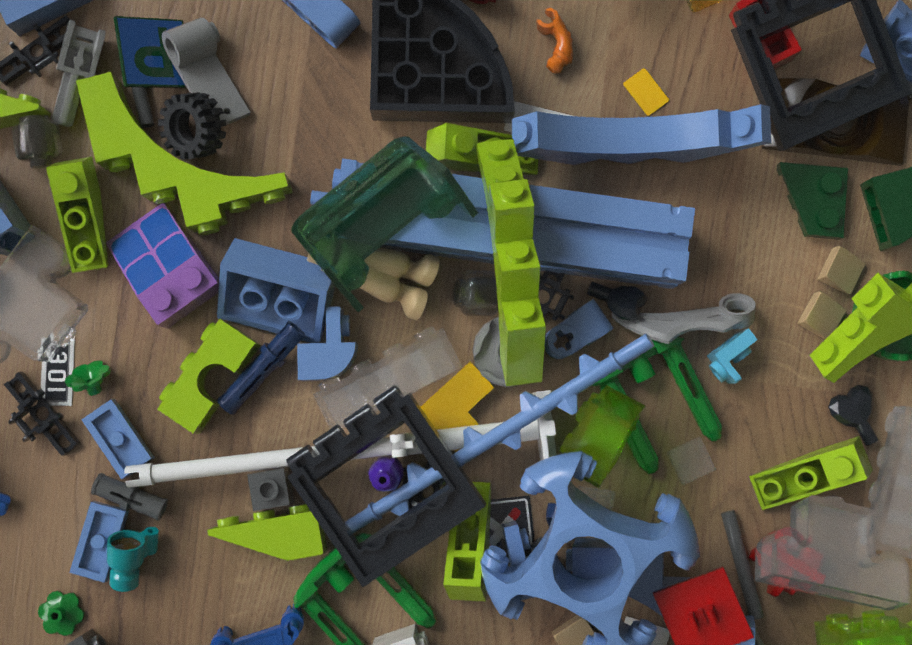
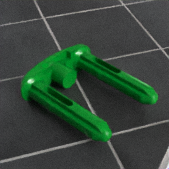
[592,336,722,474]
[293,533,436,645]

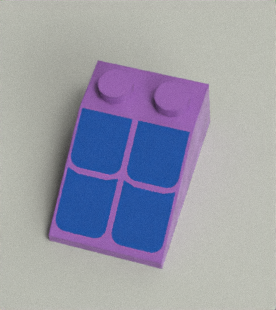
[106,203,219,329]

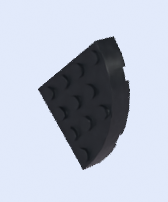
[370,0,515,123]

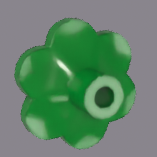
[65,360,111,396]
[38,591,85,636]

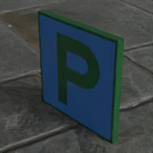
[113,16,187,89]

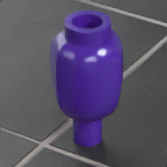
[368,455,404,492]

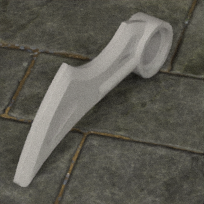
[612,293,756,344]

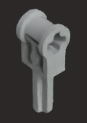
[52,19,106,127]

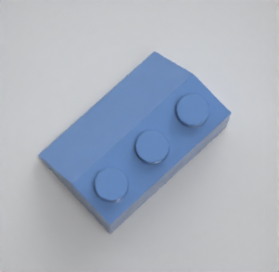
[217,238,336,343]

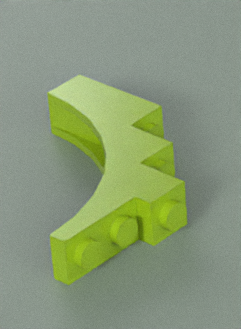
[76,72,293,235]
[477,139,546,387]
[810,273,912,383]

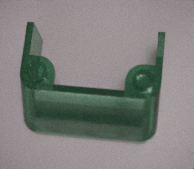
[291,136,478,312]

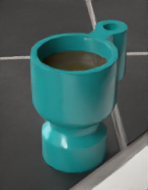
[107,527,159,592]

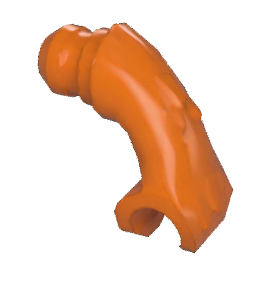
[536,8,573,74]

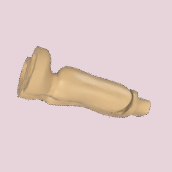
[307,234,440,321]

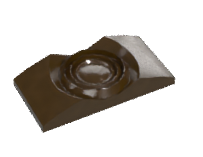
[762,78,910,166]

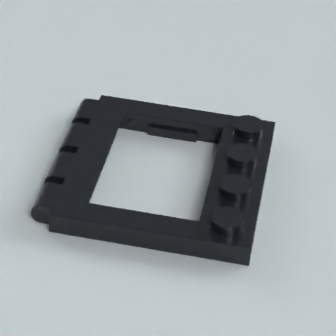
[731,0,912,151]
[286,385,486,587]

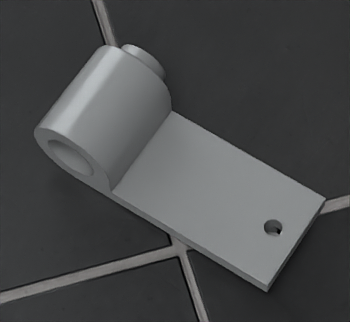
[162,17,251,127]

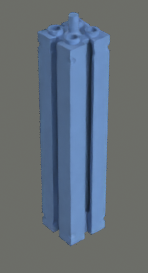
[310,158,695,289]

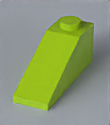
[443,482,491,602]

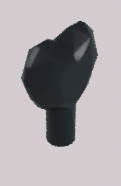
[587,281,648,321]
[828,384,878,446]

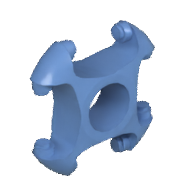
[480,451,700,645]

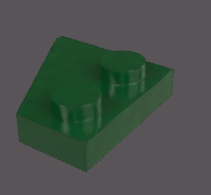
[776,162,848,240]

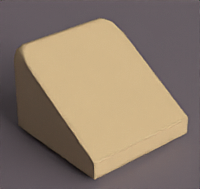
[817,246,866,295]
[797,291,846,339]
[551,615,594,645]

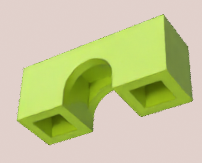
[157,319,261,434]

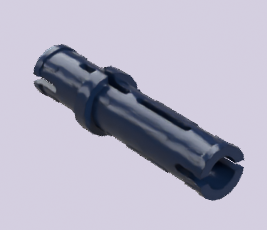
[217,321,306,415]

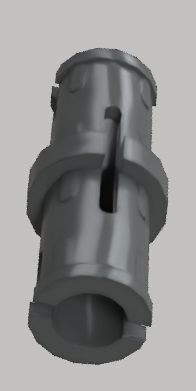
[91,473,168,521]

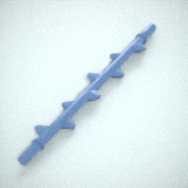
[346,333,654,533]

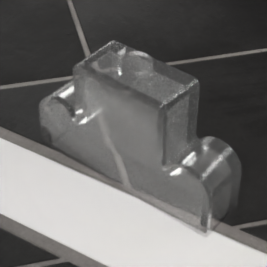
[0,225,88,363]
[754,495,910,611]

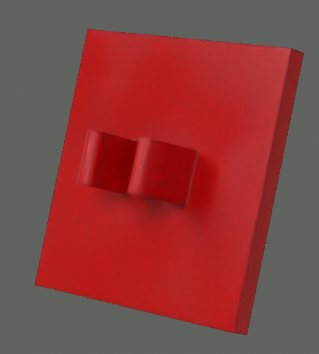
[653,566,754,645]

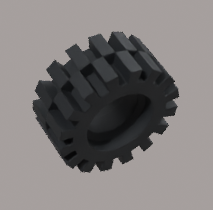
[158,92,227,160]

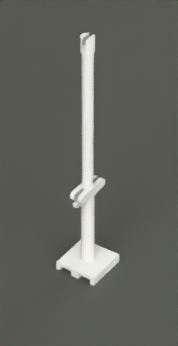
[124,390,556,488]

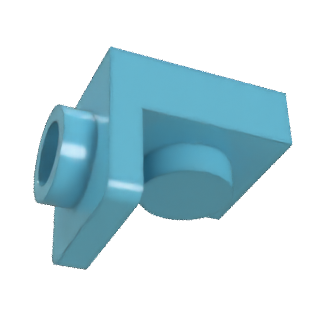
[707,328,758,384]

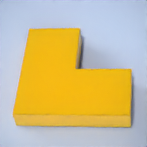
[420,361,494,452]

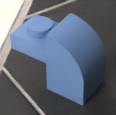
[297,306,358,381]

